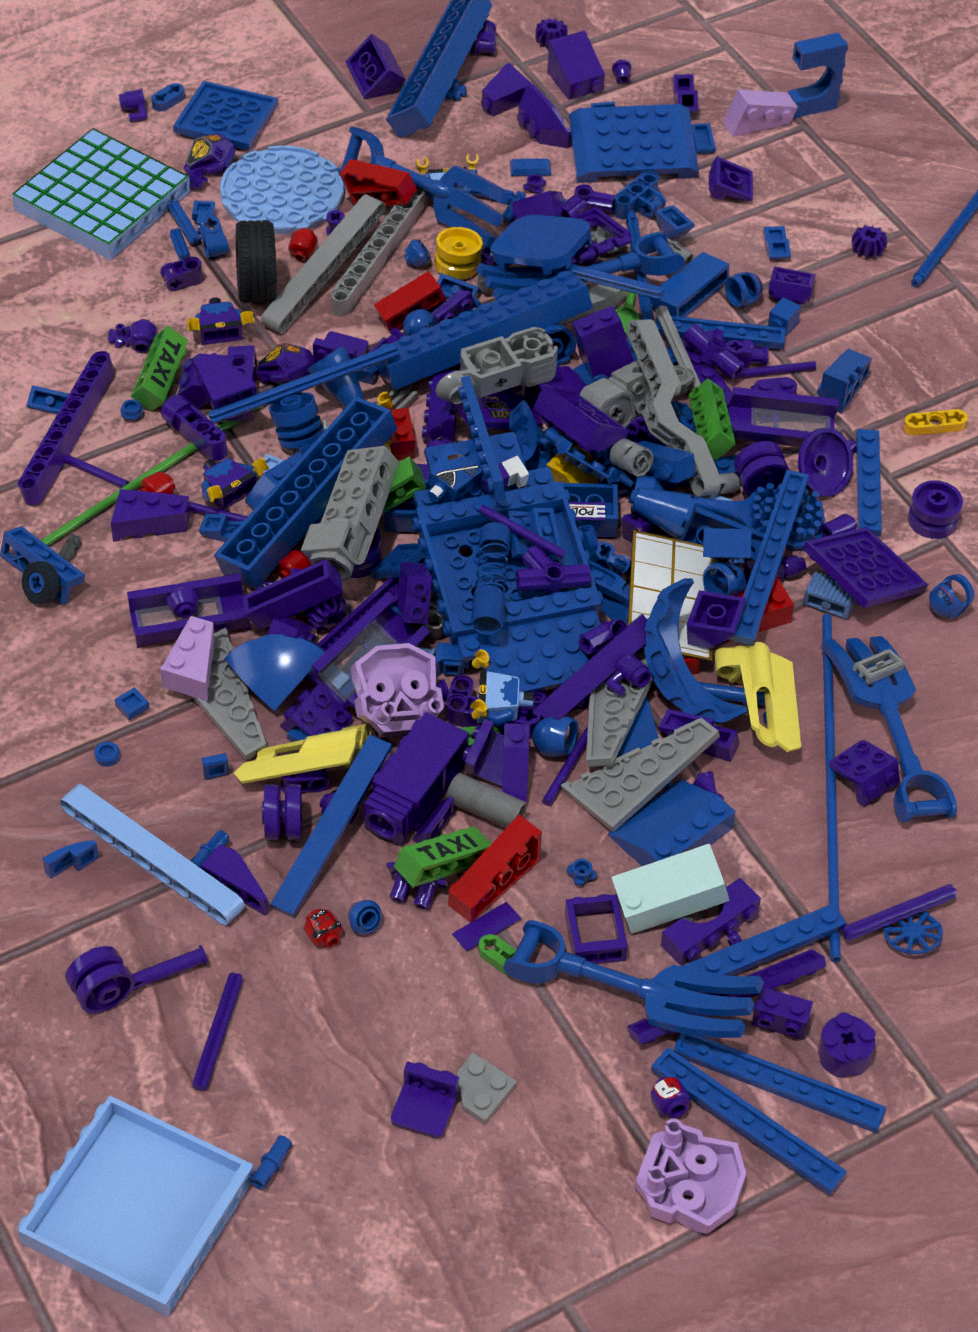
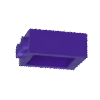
[396,562,432,624]
[564,894,628,964]

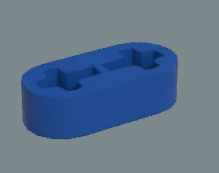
[151,83,185,112]

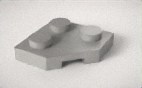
[457,1053,517,1125]

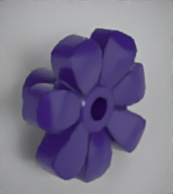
[108,323,130,348]

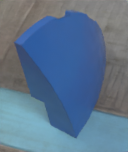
[224,634,326,711]

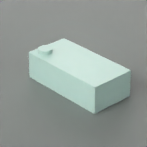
[612,843,730,934]

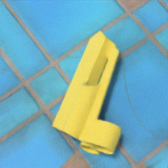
[715,642,801,752]
[234,723,371,784]

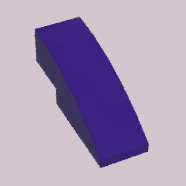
[659,709,739,762]

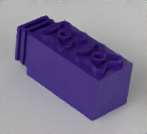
[364,712,469,845]

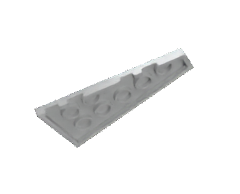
[191,627,267,761]
[586,651,654,767]
[560,718,720,832]

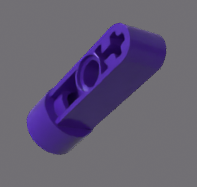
[161,394,228,461]

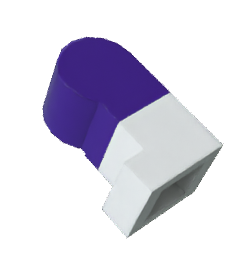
[481,456,529,495]

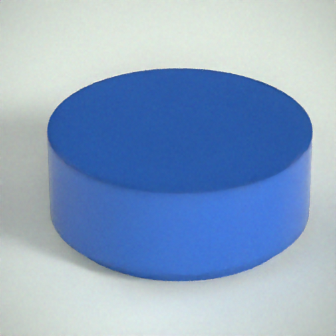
[94,742,120,767]

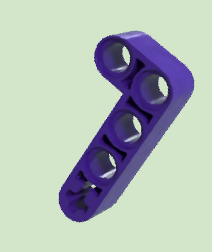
[446,675,540,739]

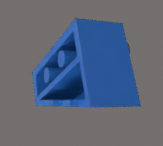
[817,349,872,414]
[703,528,752,565]

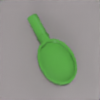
[616,292,639,336]

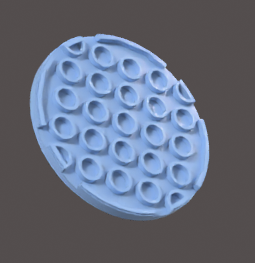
[220,146,344,234]

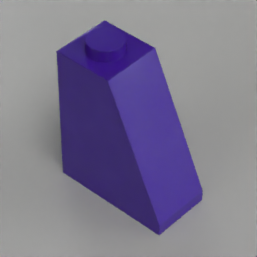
[481,63,532,117]
[194,353,256,410]

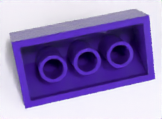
[533,384,629,452]

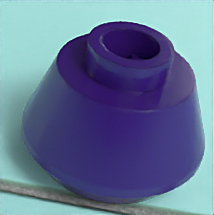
[166,587,199,618]

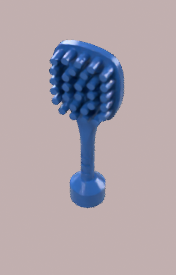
[630,475,825,551]

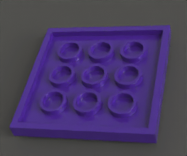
[802,527,928,608]

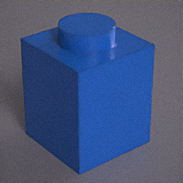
[768,297,801,336]

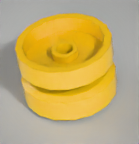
[434,227,483,279]

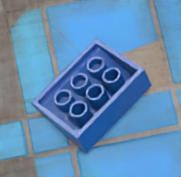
[608,779,736,866]

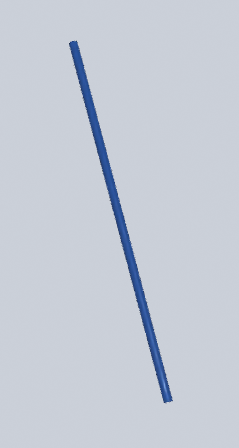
[822,614,841,962]

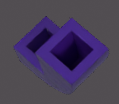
[672,74,698,111]

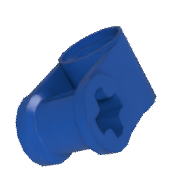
[200,215,229,259]

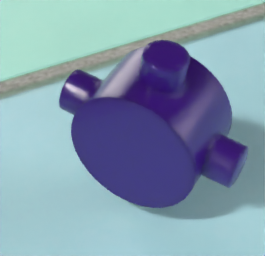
[727,930,743,945]

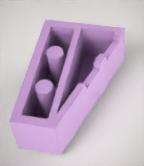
[723,89,798,137]
[160,616,215,701]

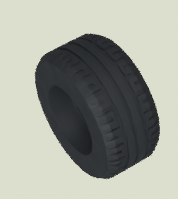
[235,220,277,303]

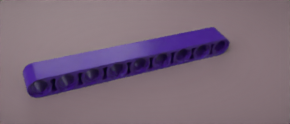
[18,351,115,505]

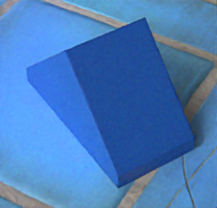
[655,205,694,240]

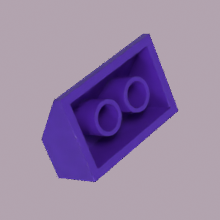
[345,34,406,99]

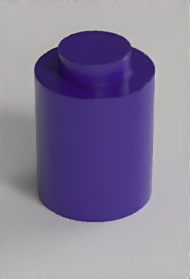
[820,514,857,537]

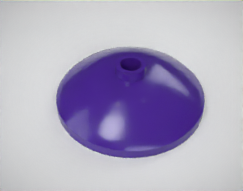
[798,428,853,496]

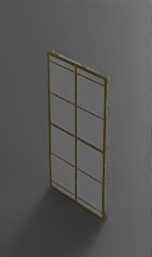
[627,530,715,664]

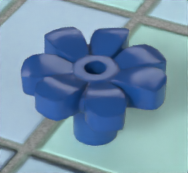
[445,78,467,101]

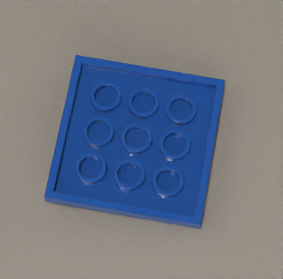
[173,81,278,150]

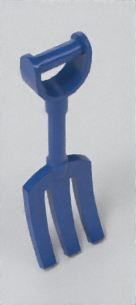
[337,127,510,248]
[476,232,684,300]
[821,636,957,822]
[503,920,764,1038]

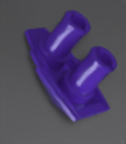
[386,862,448,910]

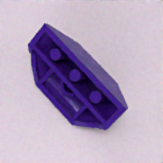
[517,84,572,149]

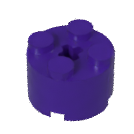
[818,1012,876,1078]

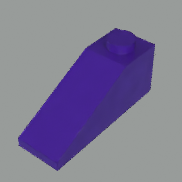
[502,723,530,803]
[201,844,268,916]

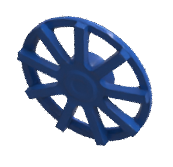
[884,911,943,955]

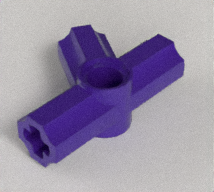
[683,324,744,380]
[515,546,591,593]

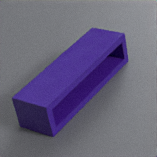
[243,559,343,630]

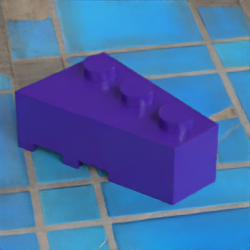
[111,489,191,542]

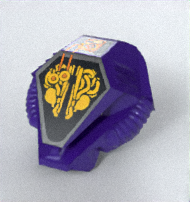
[183,133,235,175]
[256,343,316,385]

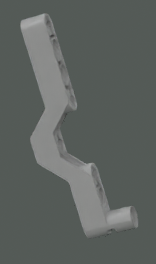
[627,319,740,496]

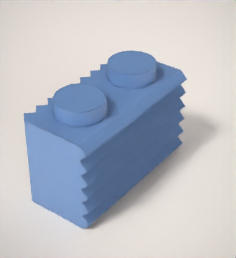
[803,572,856,619]

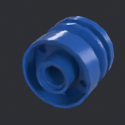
[269,392,324,448]

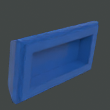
[692,123,716,154]
[510,158,552,176]

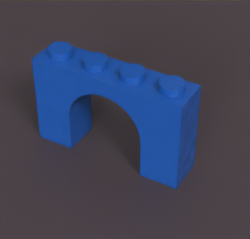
[787,32,848,119]

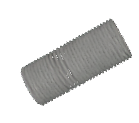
[446,773,527,828]

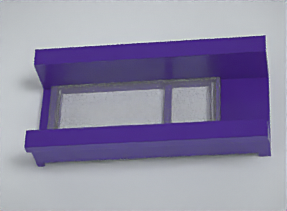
[728,387,839,447]
[127,573,251,648]
[309,591,430,710]

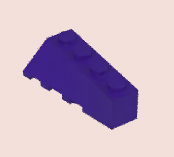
[422,370,458,447]

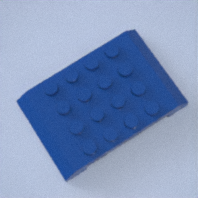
[569,104,699,183]

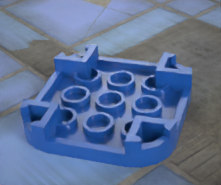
[491,215,592,275]

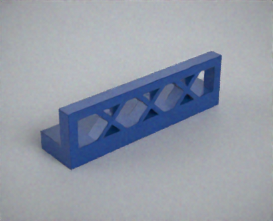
[0,526,85,604]

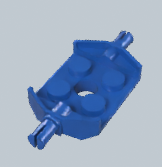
[543,429,635,488]

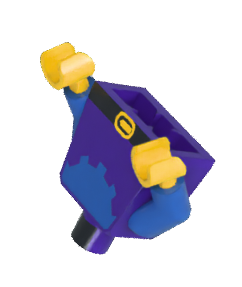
[187,297,255,345]
[201,458,269,510]

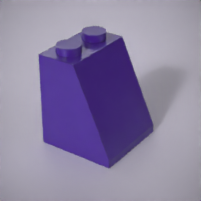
[547,31,605,100]
[572,306,634,379]
[524,366,587,428]

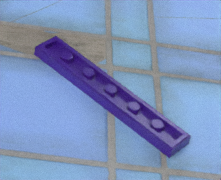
[535,614,647,720]

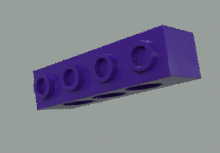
[227,345,257,421]

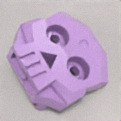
[350,643,444,738]
[635,1119,746,1234]

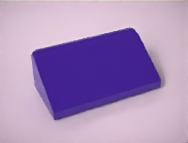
[412,796,454,843]

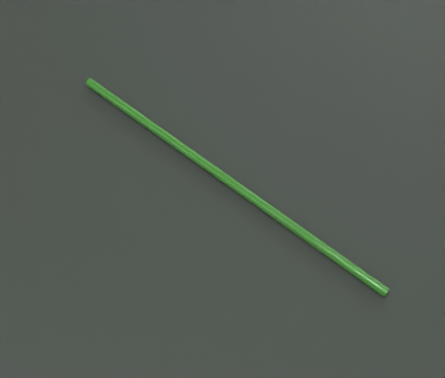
[27,405,266,560]

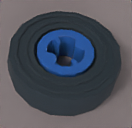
[22,561,60,604]

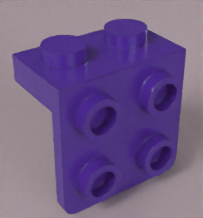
[431,289,477,324]
[313,331,369,363]
[279,684,353,736]
[462,719,504,787]
[829,740,900,806]
[391,1061,459,1138]

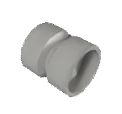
[610,438,653,477]

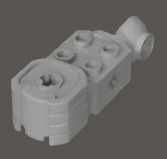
[436,327,558,404]
[580,360,695,428]

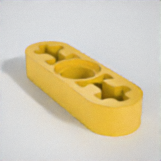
[903,409,968,435]

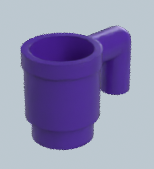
[118,89,147,122]
[606,654,652,696]

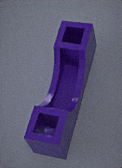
[661,878,761,966]

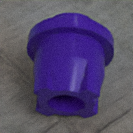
[612,60,632,84]

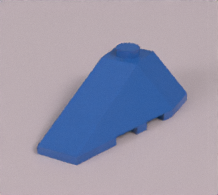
[677,505,765,560]

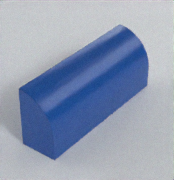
[650,252,730,317]

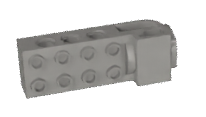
[301,446,399,581]

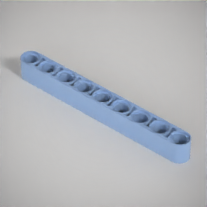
[59,784,245,926]

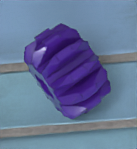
[535,18,568,49]
[851,224,887,259]
[306,595,348,631]

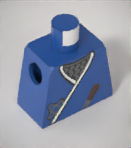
[427,444,483,502]

